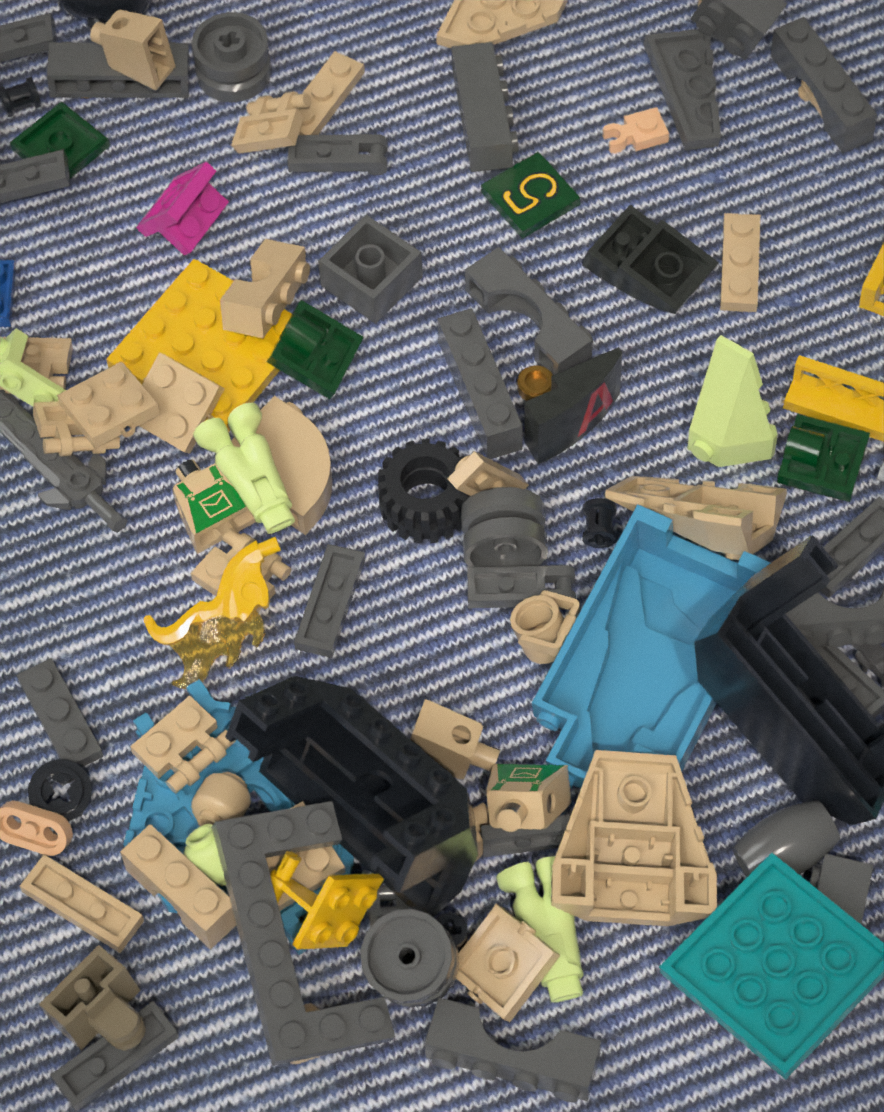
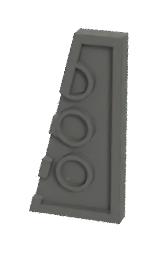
[643,29,721,151]

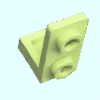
[0,328,66,407]

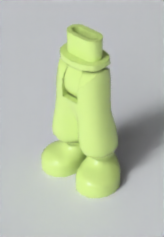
[193,403,295,534]
[496,856,584,1003]

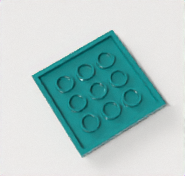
[659,853,884,1080]

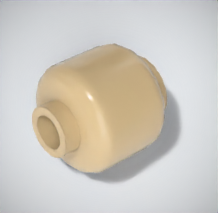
[191,772,251,826]

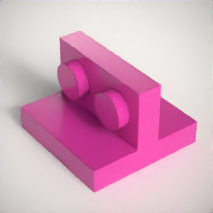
[136,161,229,256]

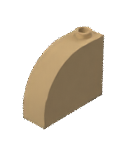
[231,396,332,535]

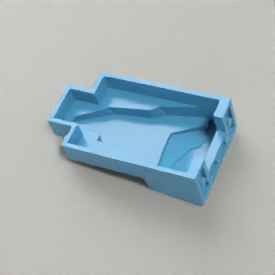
[532,504,771,789]

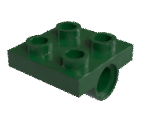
[266,300,364,400]
[777,414,870,502]

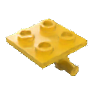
[270,851,384,950]

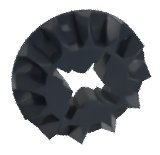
[28,759,93,822]

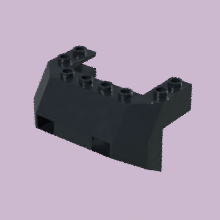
[694,535,884,825]
[225,676,478,918]

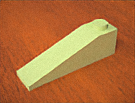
[687,335,778,467]

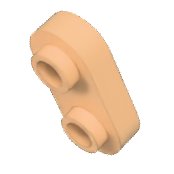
[0,801,73,856]

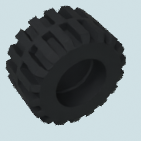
[378,439,470,544]

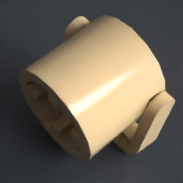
[510,590,580,664]

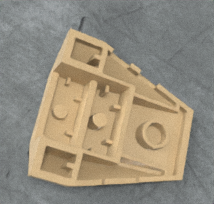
[605,476,787,560]
[551,750,717,926]

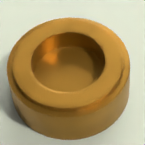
[517,365,553,401]

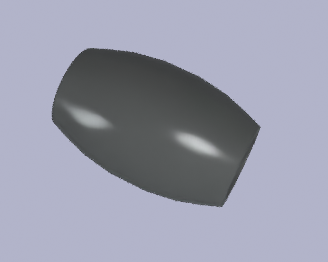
[732,800,840,878]

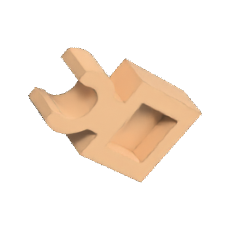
[603,107,669,153]

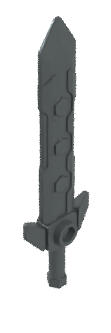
[0,390,127,533]

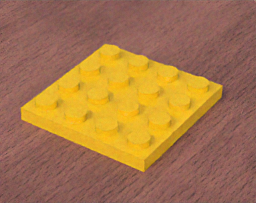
[106,259,292,432]

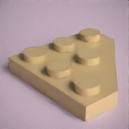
[436,0,568,48]

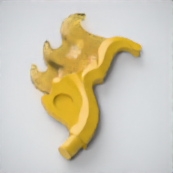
[143,537,281,690]

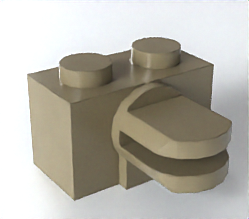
[39,945,146,1051]

